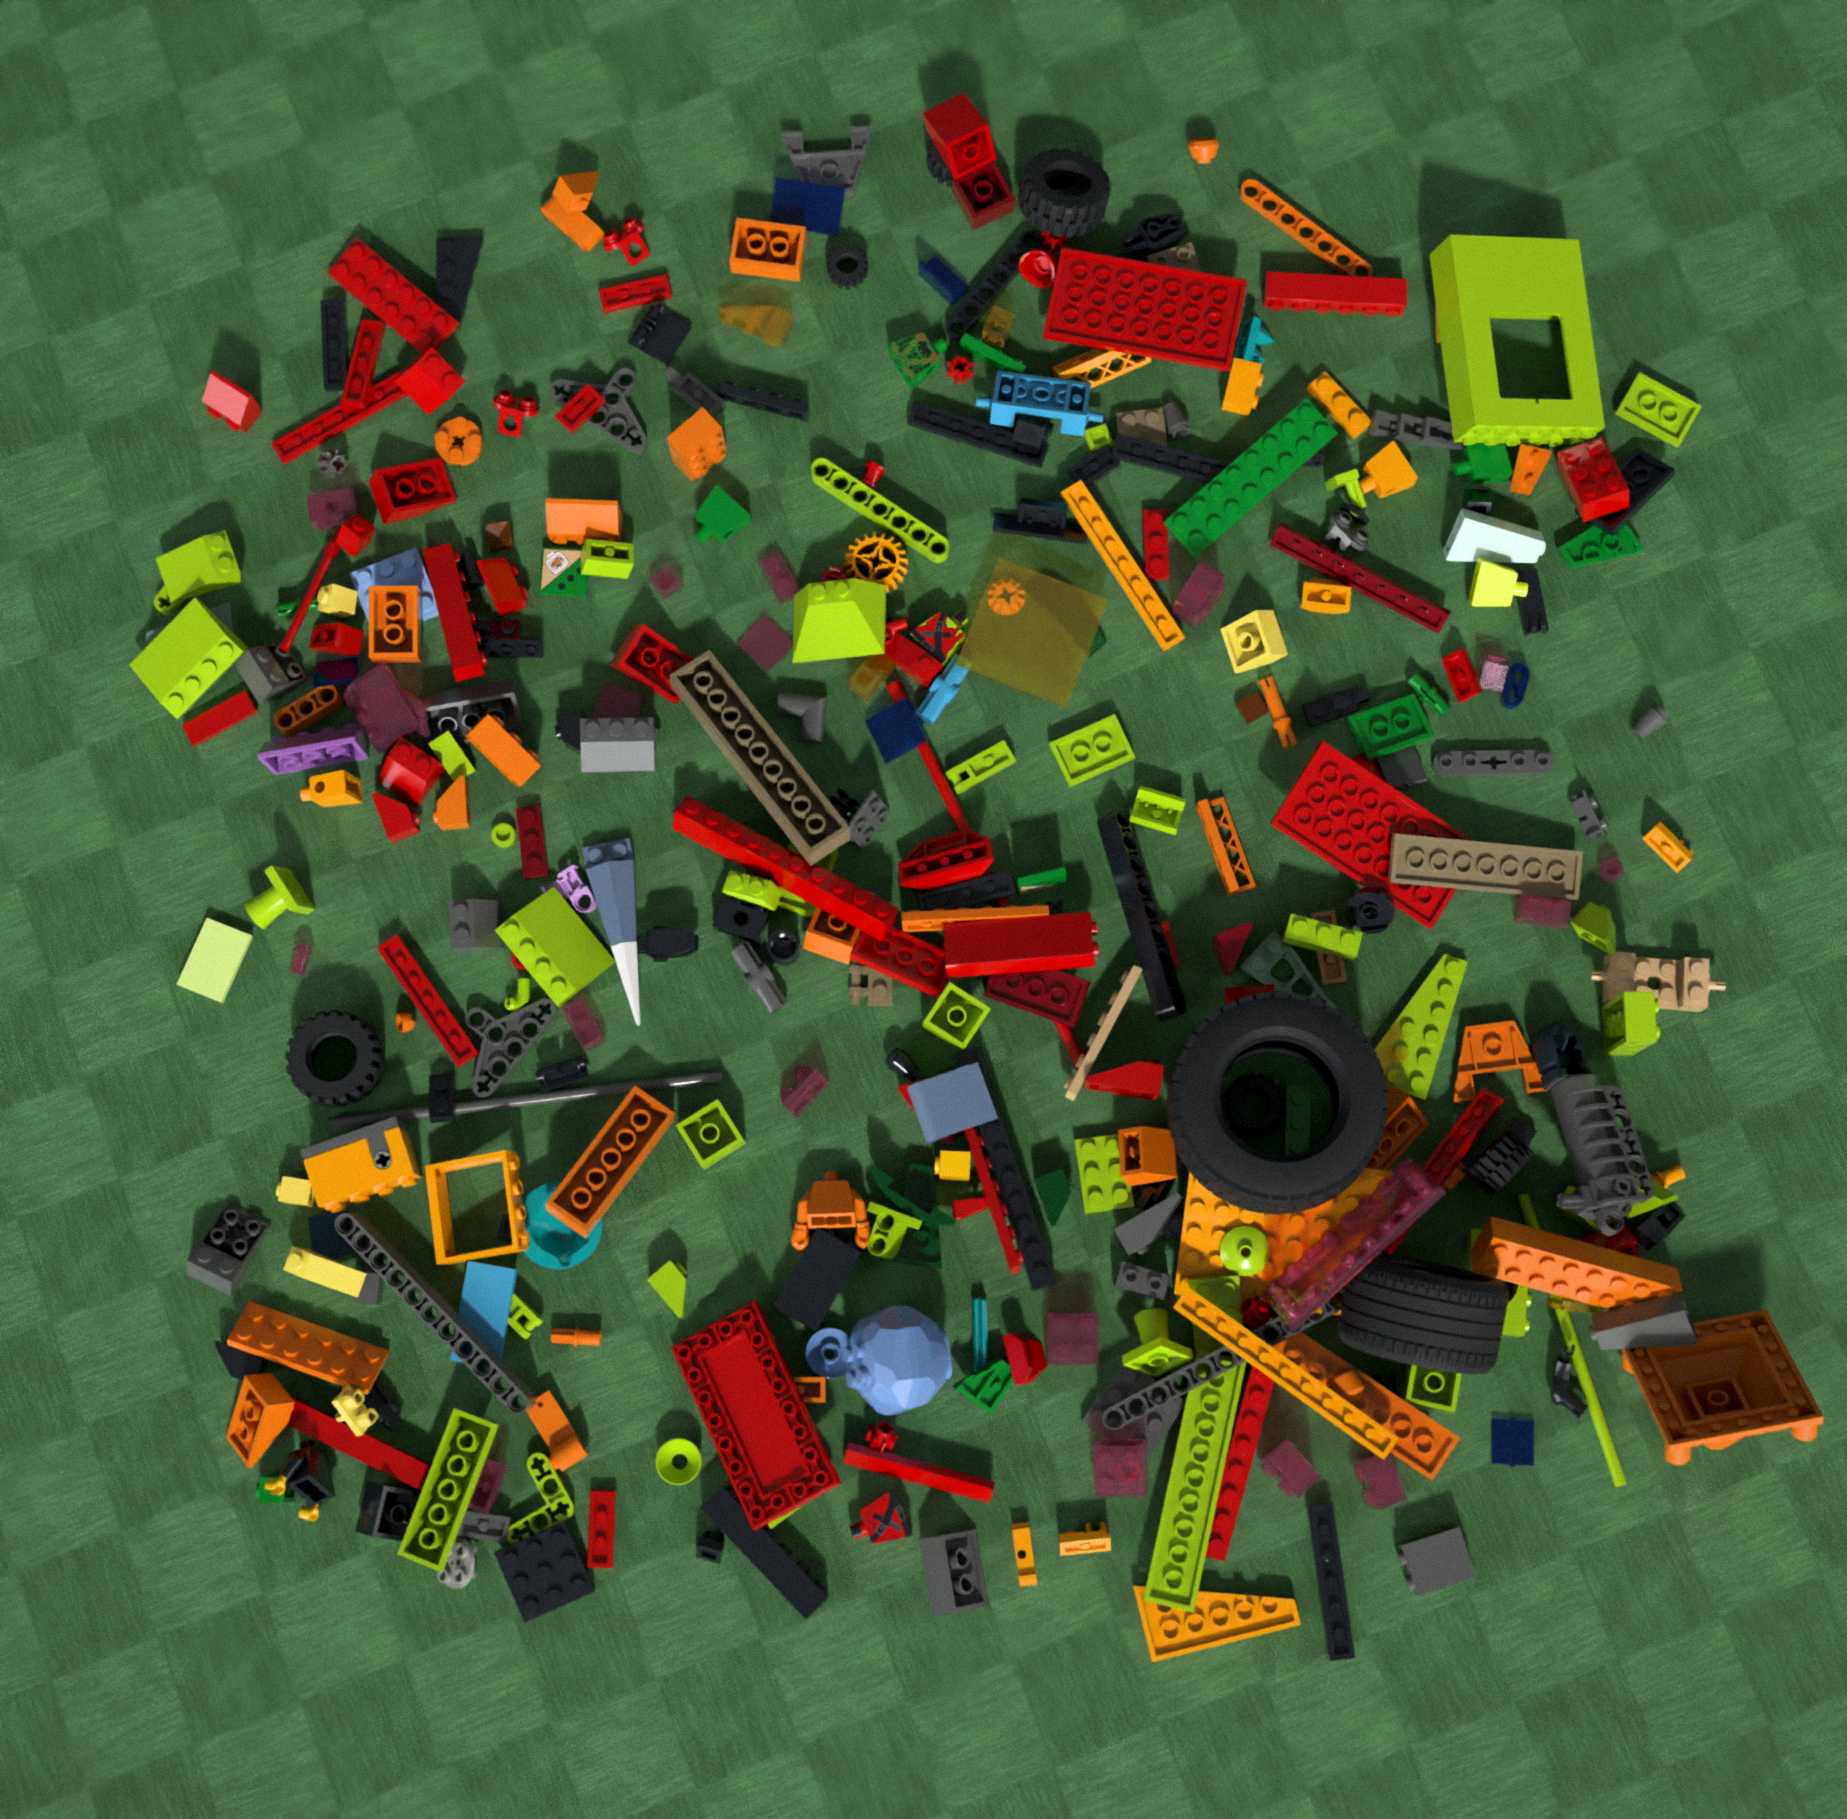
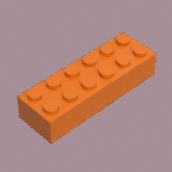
[545,1086,675,1238]

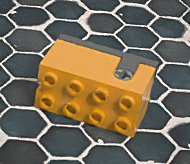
[300,1116,422,1213]

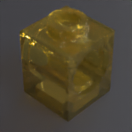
[982,305,1015,347]

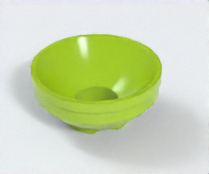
[655,1438,702,1485]

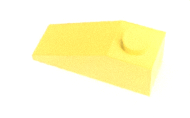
[283,1246,367,1297]

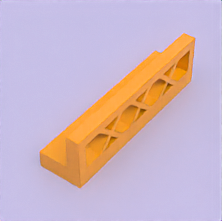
[1052,348,1152,388]

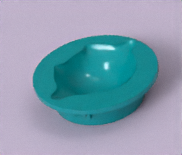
[523,1182,603,1269]

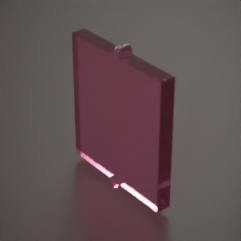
[737,616,793,672]
[591,682,644,718]
[398,687,430,738]

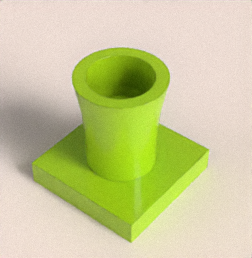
[244,865,315,929]
[1122,1308,1194,1377]

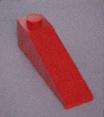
[881,632,943,690]

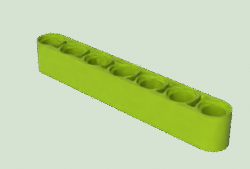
[811,458,949,563]

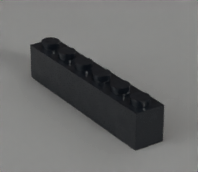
[700,1486,829,1620]

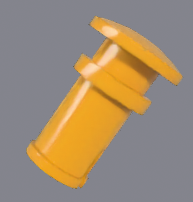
[1649,1164,1685,1188]

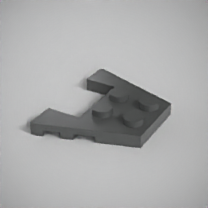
[781,125,872,199]

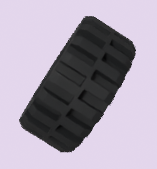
[1018,148,1111,238]
[285,1010,385,1107]

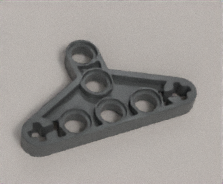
[549,368,648,454]
[465,998,558,1099]

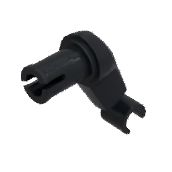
[1550,1342,1588,1418]

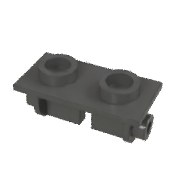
[1570,790,1609,842]

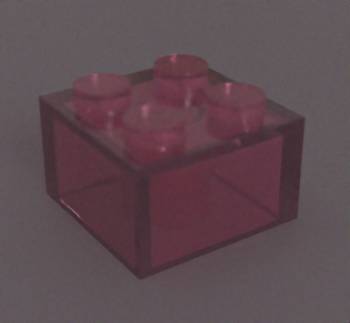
[1172,561,1226,628]
[1047,1313,1098,1365]
[1259,1438,1321,1498]
[1093,1439,1149,1497]
[1352,1453,1408,1510]

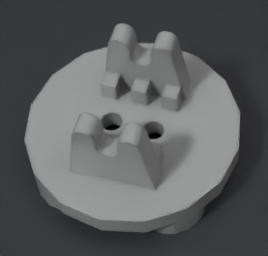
[438,1537,478,1589]

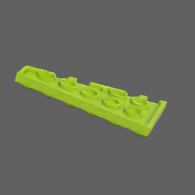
[1375,954,1468,1101]

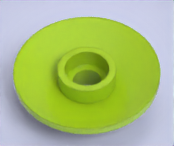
[1220,1226,1270,1276]

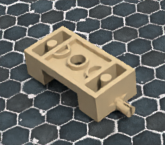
[1590,952,1726,1012]

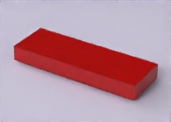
[598,274,672,314]
[181,690,258,747]
[587,1490,616,1568]

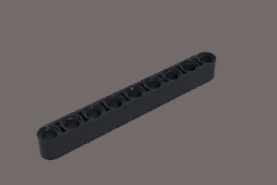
[1097,809,1187,1022]

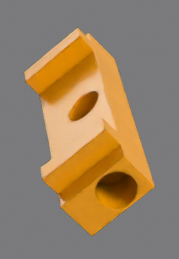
[1011,1522,1037,1586]

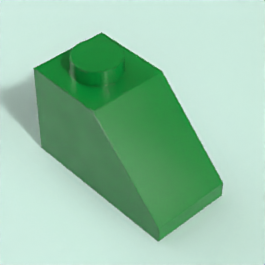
[256,1477,295,1503]

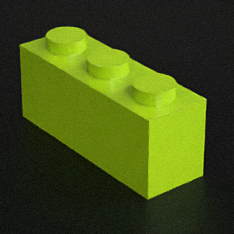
[1282,914,1363,961]

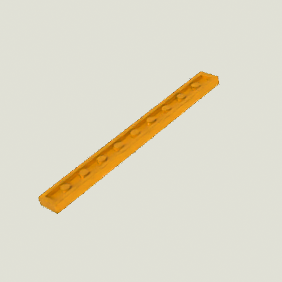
[1173,1287,1399,1460]

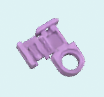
[541,865,597,913]

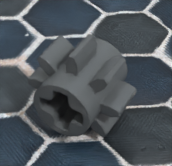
[316,448,348,478]

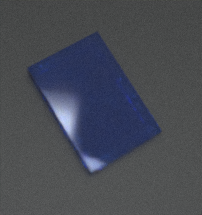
[770,177,846,236]

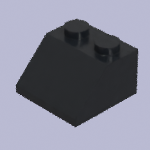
[355,1481,421,1541]

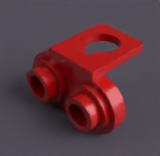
[602,217,650,266]
[493,390,539,438]

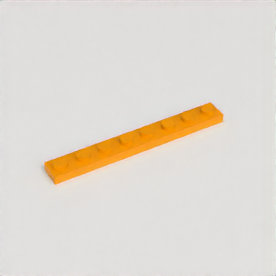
[1060,480,1185,652]

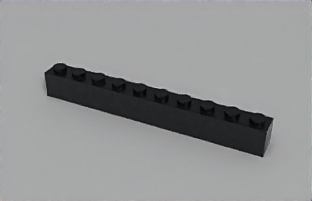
[954,1046,1057,1292]

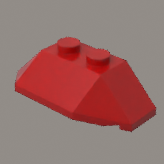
[898,829,994,891]

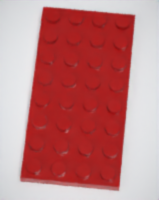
[1043,248,1247,372]
[1269,741,1473,929]

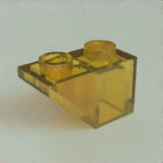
[848,654,897,703]

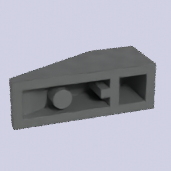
[1114,1191,1184,1257]

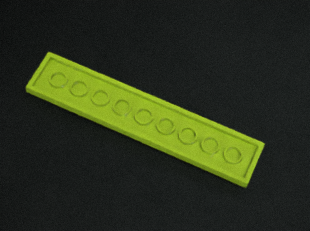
[1143,1349,1246,1612]

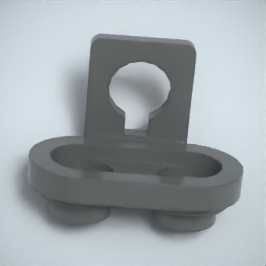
[1321,511,1369,553]

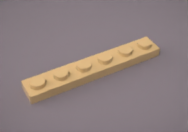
[1064,965,1142,1101]

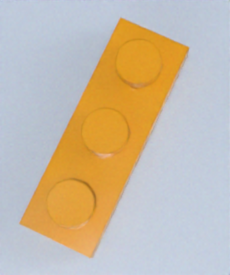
[1307,372,1371,440]

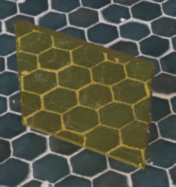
[956,557,1109,708]

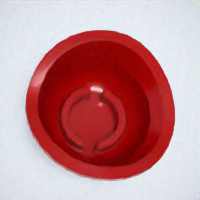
[1019,249,1059,289]

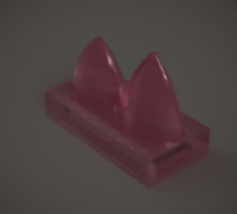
[780,1066,830,1119]

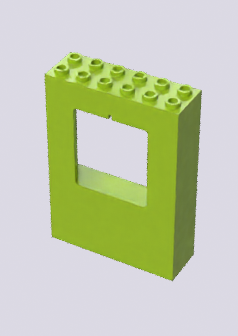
[1429,234,1605,447]

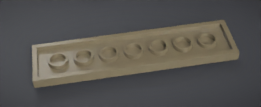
[1388,833,1583,900]

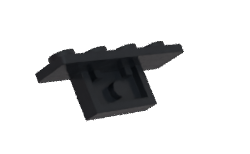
[992,497,1087,544]
[447,620,544,658]

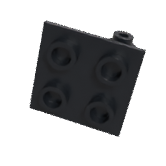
[628,303,692,366]

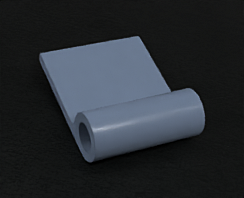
[907,1062,998,1144]

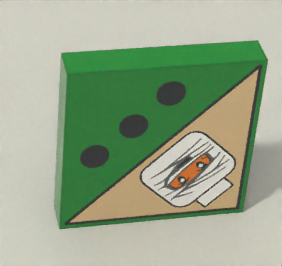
[539,547,589,597]
[1016,867,1067,896]

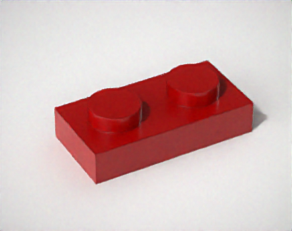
[555,383,605,435]
[1441,649,1482,703]

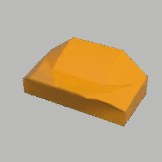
[1301,577,1352,614]

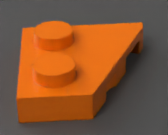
[1510,444,1552,495]

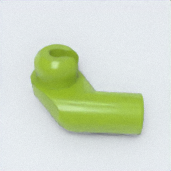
[504,978,530,1012]

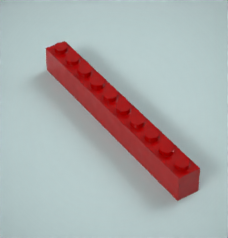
[672,795,898,942]

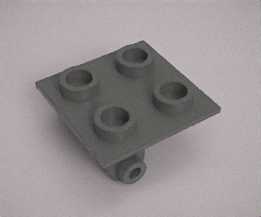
[848,790,890,850]

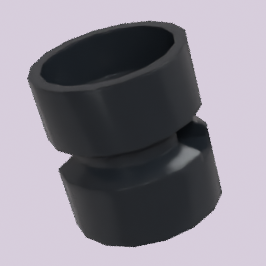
[767,929,800,966]

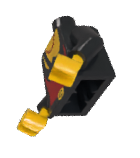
[265,1440,335,1521]

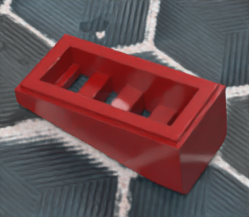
[951,1195,1002,1221]

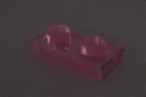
[757,551,800,604]
[561,997,606,1052]

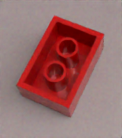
[1557,437,1629,522]

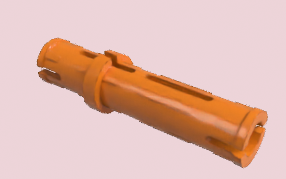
[1259,676,1298,749]

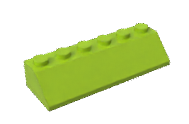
[397,1408,499,1572]

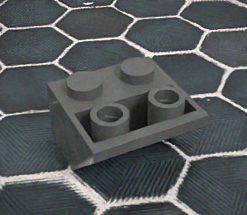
[235,641,309,704]

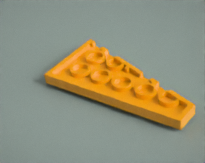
[1133,1585,1301,1662]

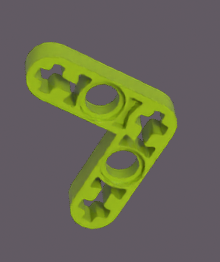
[507,1453,575,1544]

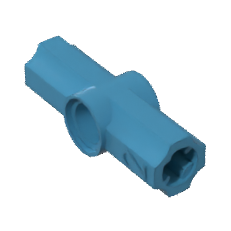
[916,654,972,725]

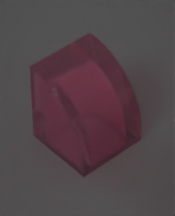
[1478,653,1509,692]

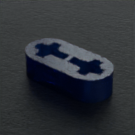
[1500,663,1530,709]

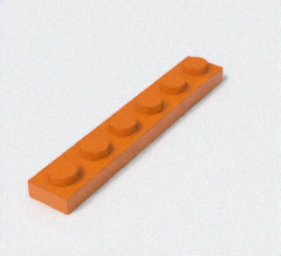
[901,904,1049,932]

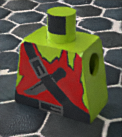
[910,611,969,669]

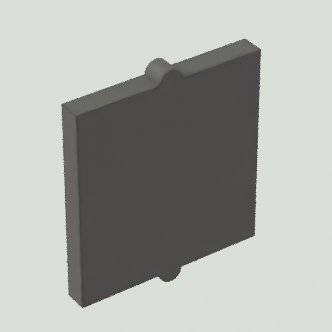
[1376,746,1427,789]

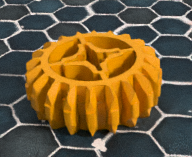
[844,532,908,594]

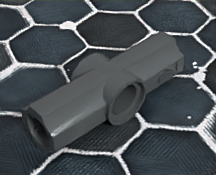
[731,941,788,1014]

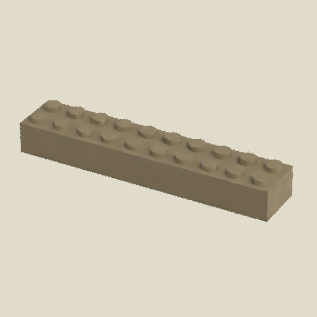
[670,650,851,866]

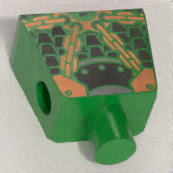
[888,333,948,390]

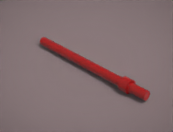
[280,527,341,651]

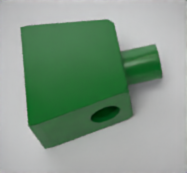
[1452,443,1513,485]
[693,485,751,545]

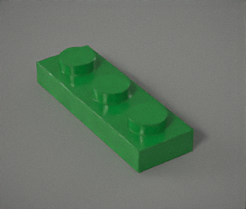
[960,333,1026,374]
[1284,1085,1311,1156]

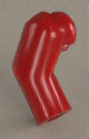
[885,617,908,645]

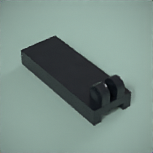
[1516,569,1549,636]

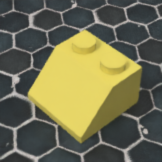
[1220,610,1288,673]

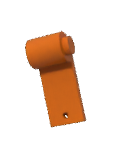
[523,1390,589,1472]

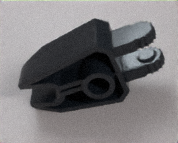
[1122,213,1188,257]
[637,926,699,962]

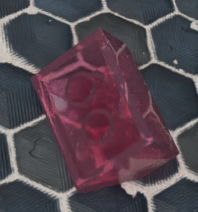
[342,662,422,754]

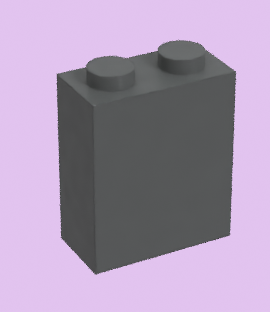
[1396,1526,1476,1595]

